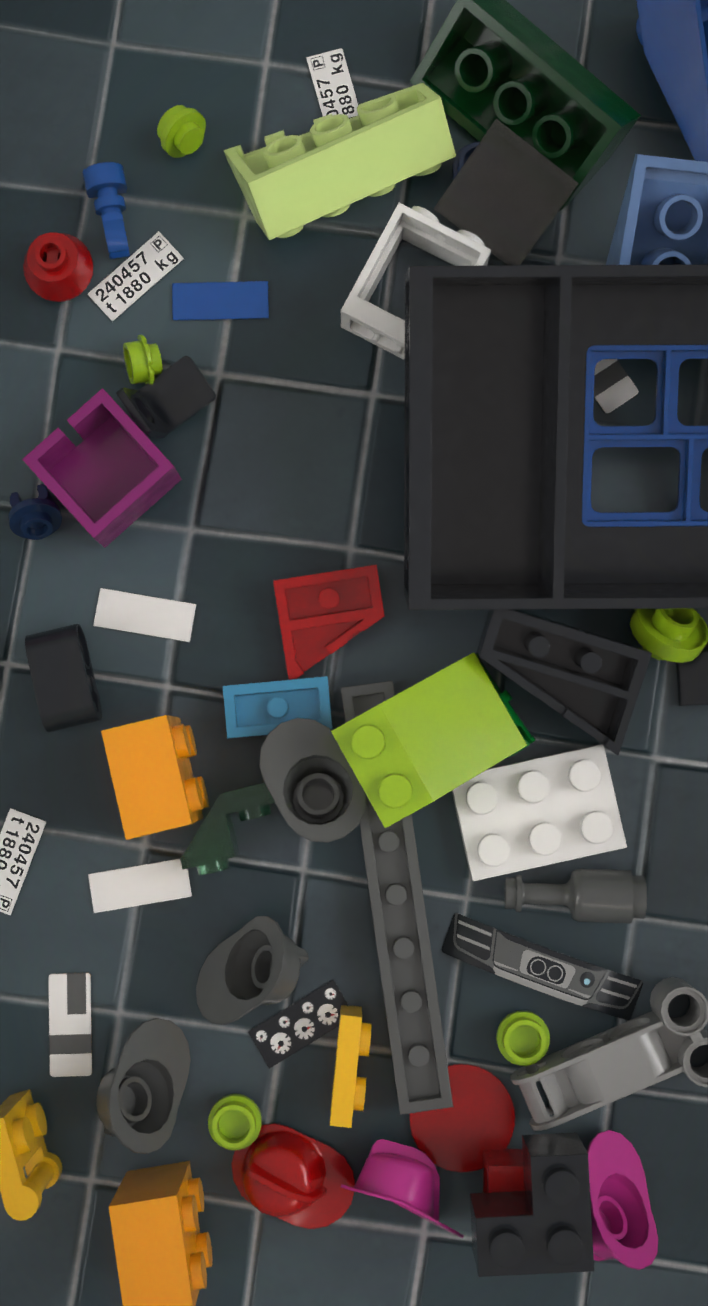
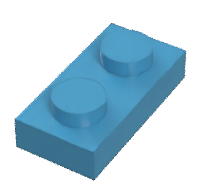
[223,676,333,739]

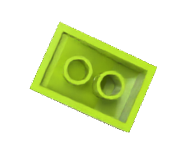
[331,652,527,828]

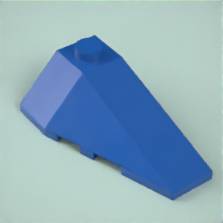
[636,0,708,162]

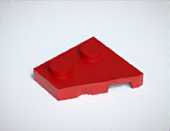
[273,564,385,680]

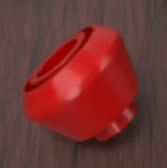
[23,232,94,302]

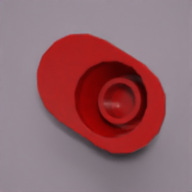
[231,1123,355,1229]

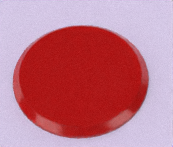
[409,1064,515,1172]

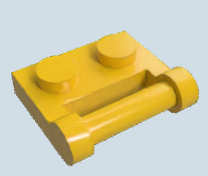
[0,1089,62,1221]

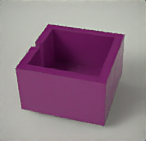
[22,388,182,548]

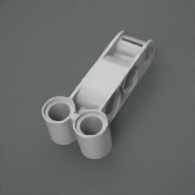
[510,977,708,1131]

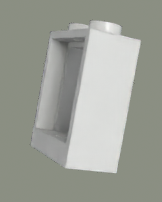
[341,203,491,360]

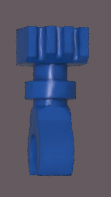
[82,162,130,259]

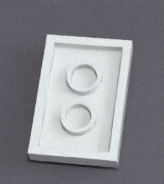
[452,744,627,881]

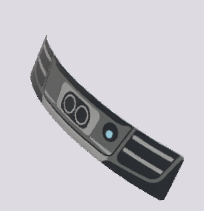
[442,913,643,1020]

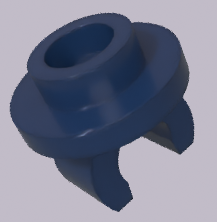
[8,484,62,540]

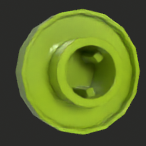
[630,608,708,663]

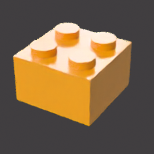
[101,715,209,840]
[109,1161,213,1306]

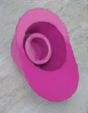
[587,1130,659,1270]
[341,1139,464,1239]

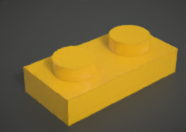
[330,1005,372,1128]

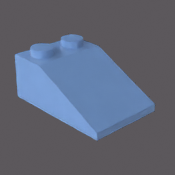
[606,154,708,265]

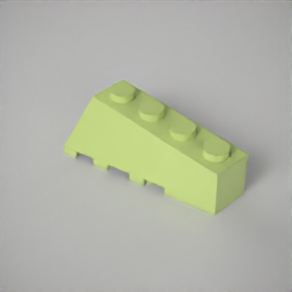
[223,83,456,240]

